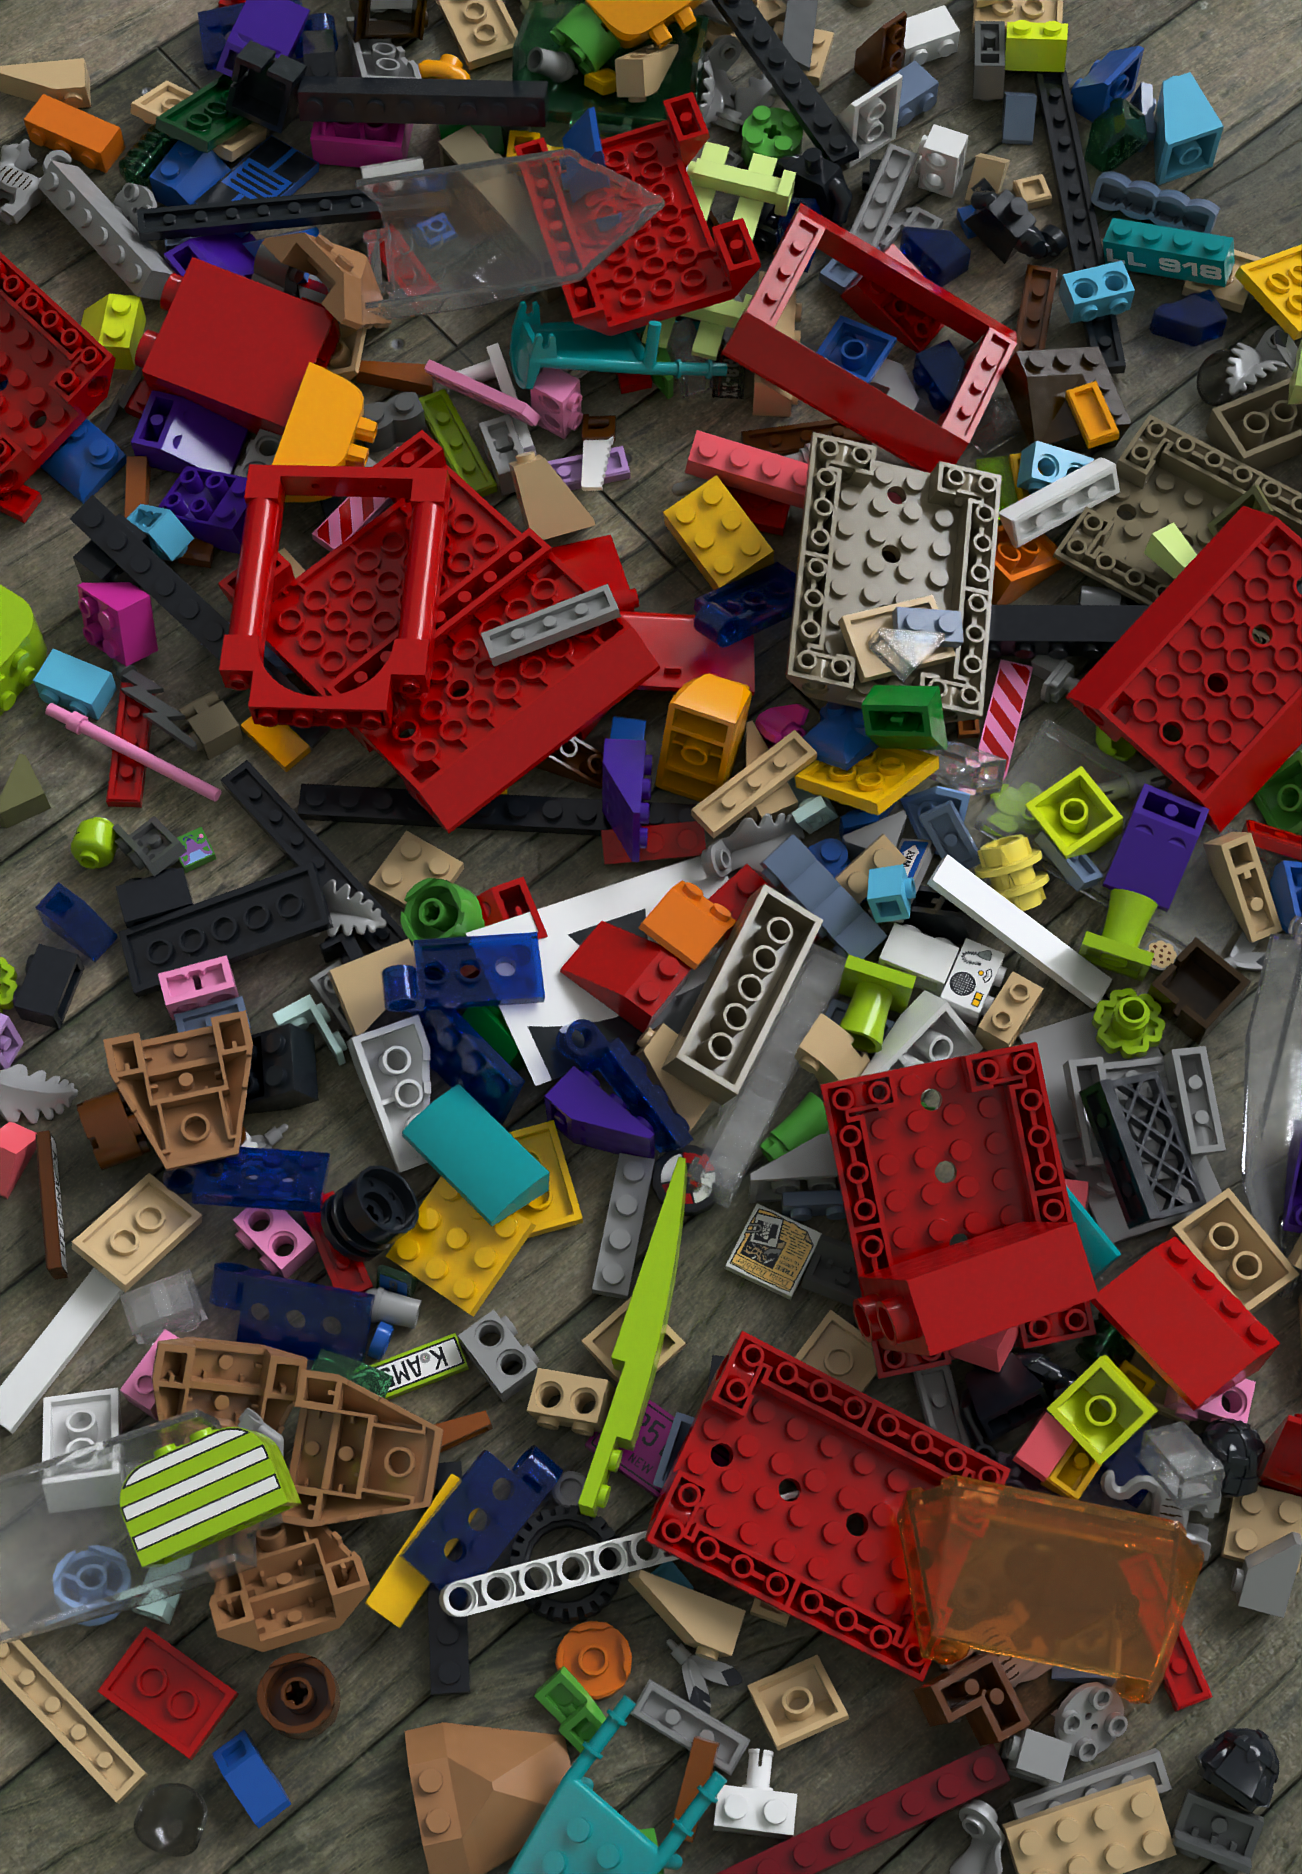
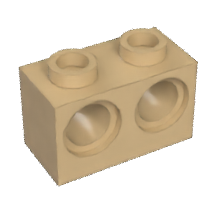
[975,971,1044,1051]
[527,1368,616,1436]

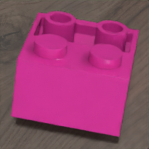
[77,582,158,667]

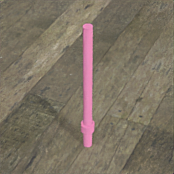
[45,703,221,802]

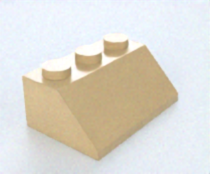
[1164,1188,1300,1314]

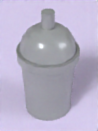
[527,47,578,83]
[351,1287,422,1329]

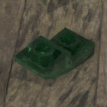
[311,1349,394,1398]

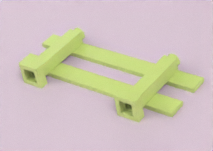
[642,142,796,361]

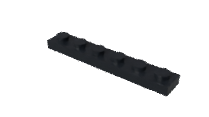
[425,1461,471,1697]

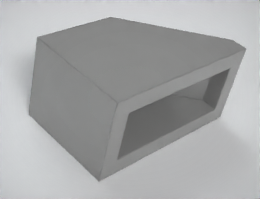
[1231,1532,1302,1618]

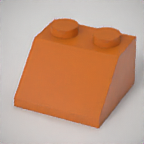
[638,880,737,970]

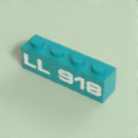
[1103,218,1235,287]

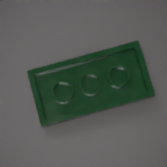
[155,74,253,153]

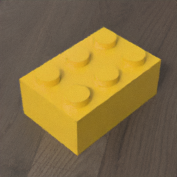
[663,475,774,600]

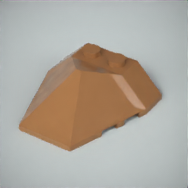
[262,232,392,330]
[103,1010,253,1171]
[151,1337,308,1447]
[275,1369,444,1527]
[209,1516,371,1652]
[404,1722,571,1874]

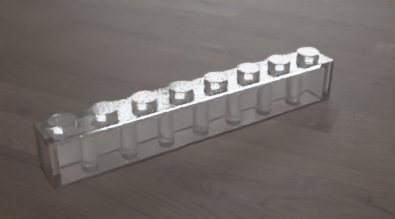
[686,943,847,1209]

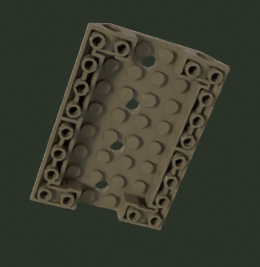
[1053,414,1302,644]
[786,432,1002,723]

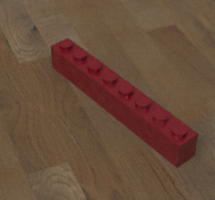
[716,1744,1011,1874]

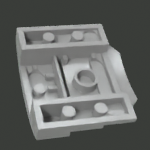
[1063,1046,1226,1181]

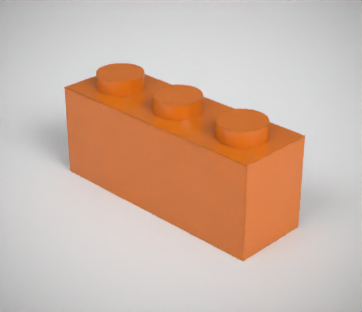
[23,94,126,173]

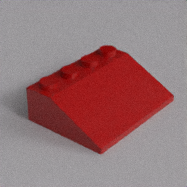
[1090,1236,1280,1411]

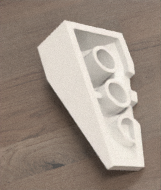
[861,990,983,1094]
[346,1015,431,1173]

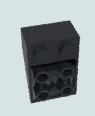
[244,1023,319,1114]

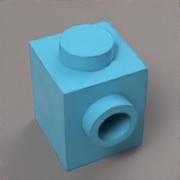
[867,864,916,923]

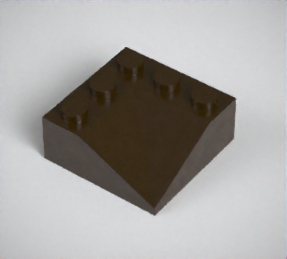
[1001,347,1132,450]

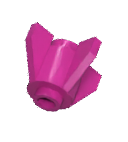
[755,704,809,749]

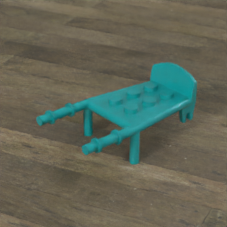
[509,301,727,389]
[507,1695,727,1874]

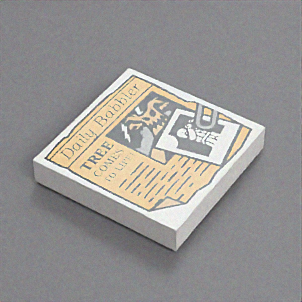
[725,1203,822,1300]

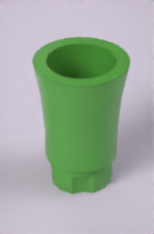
[759,1092,828,1162]

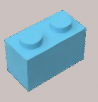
[33,649,117,720]

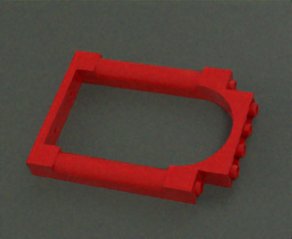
[219,464,451,730]

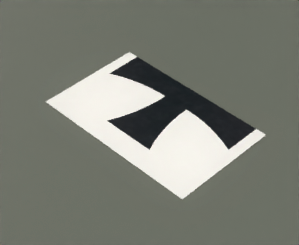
[465,856,788,1086]

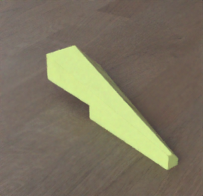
[1144,522,1261,644]

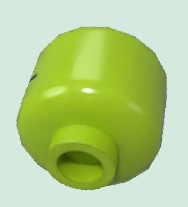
[71,817,119,869]

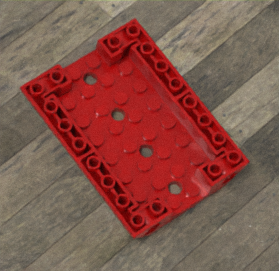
[0,252,116,494]
[1065,506,1302,834]
[345,552,661,834]
[820,1042,1096,1379]
[645,1331,1011,1682]

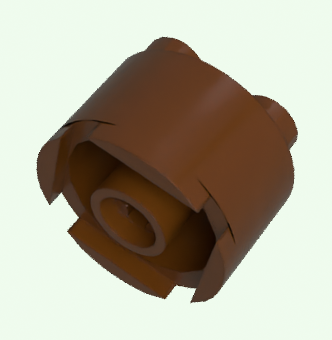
[77,1088,150,1171]
[257,1653,341,1740]

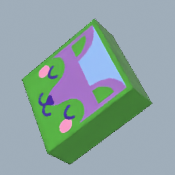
[177,827,217,873]

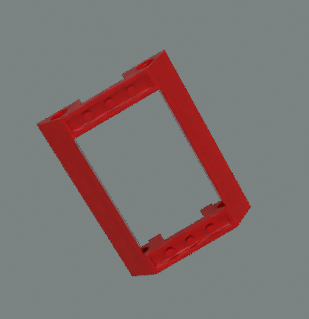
[721,203,1017,473]

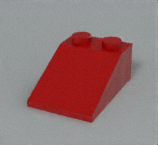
[560,921,692,1033]

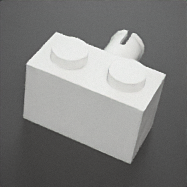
[713,1748,797,1840]

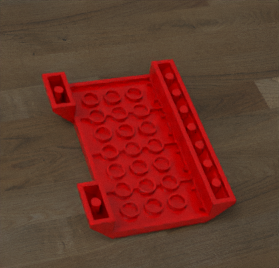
[514,92,761,336]
[218,430,552,696]

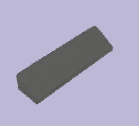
[782,0,818,71]

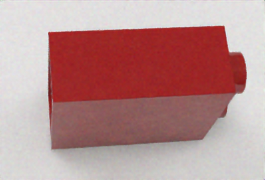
[135,257,341,436]
[853,1222,1099,1356]

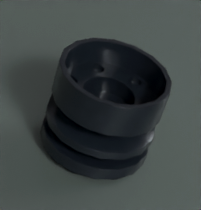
[321,1166,419,1262]

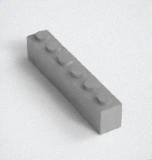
[38,160,177,301]

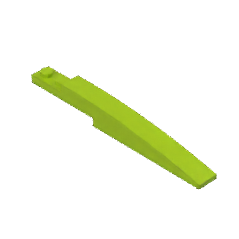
[578,1157,687,1518]

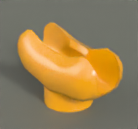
[418,54,471,80]

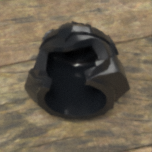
[1184,1418,1265,1498]
[1195,1728,1279,1813]

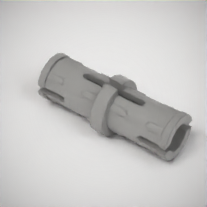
[1096,767,1165,801]

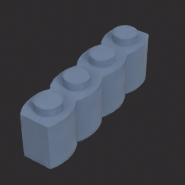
[1091,171,1220,234]
[760,834,888,964]

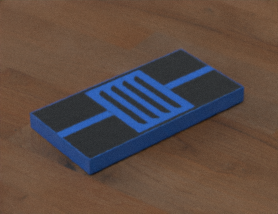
[193,135,319,238]

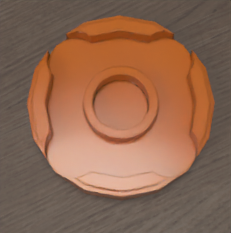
[555,1621,632,1701]

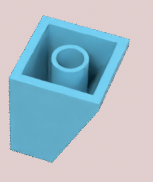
[1154,72,1224,185]

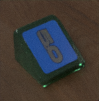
[376,1264,419,1298]

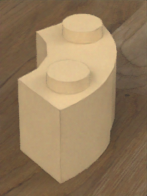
[794,1013,870,1088]

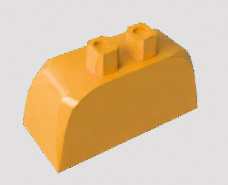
[585,0,704,49]
[272,362,378,502]
[655,673,752,802]

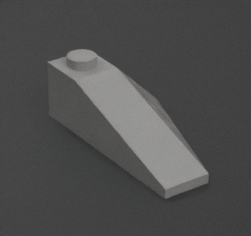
[346,17,422,79]

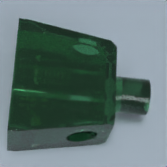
[1084,98,1148,173]

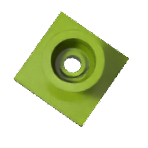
[1078,889,1158,982]
[838,955,917,1053]

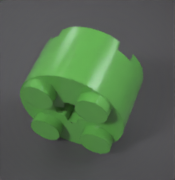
[549,3,620,75]
[741,105,803,169]
[400,878,485,955]

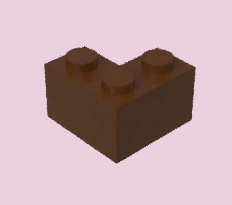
[913,1651,1031,1746]

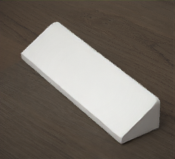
[999,457,1120,548]

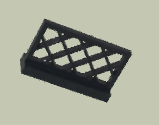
[1079,1071,1206,1229]

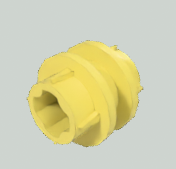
[974,835,1050,911]

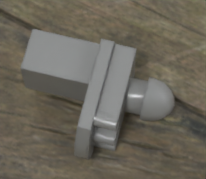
[1031,655,1080,704]

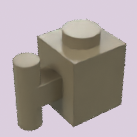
[178,690,244,760]

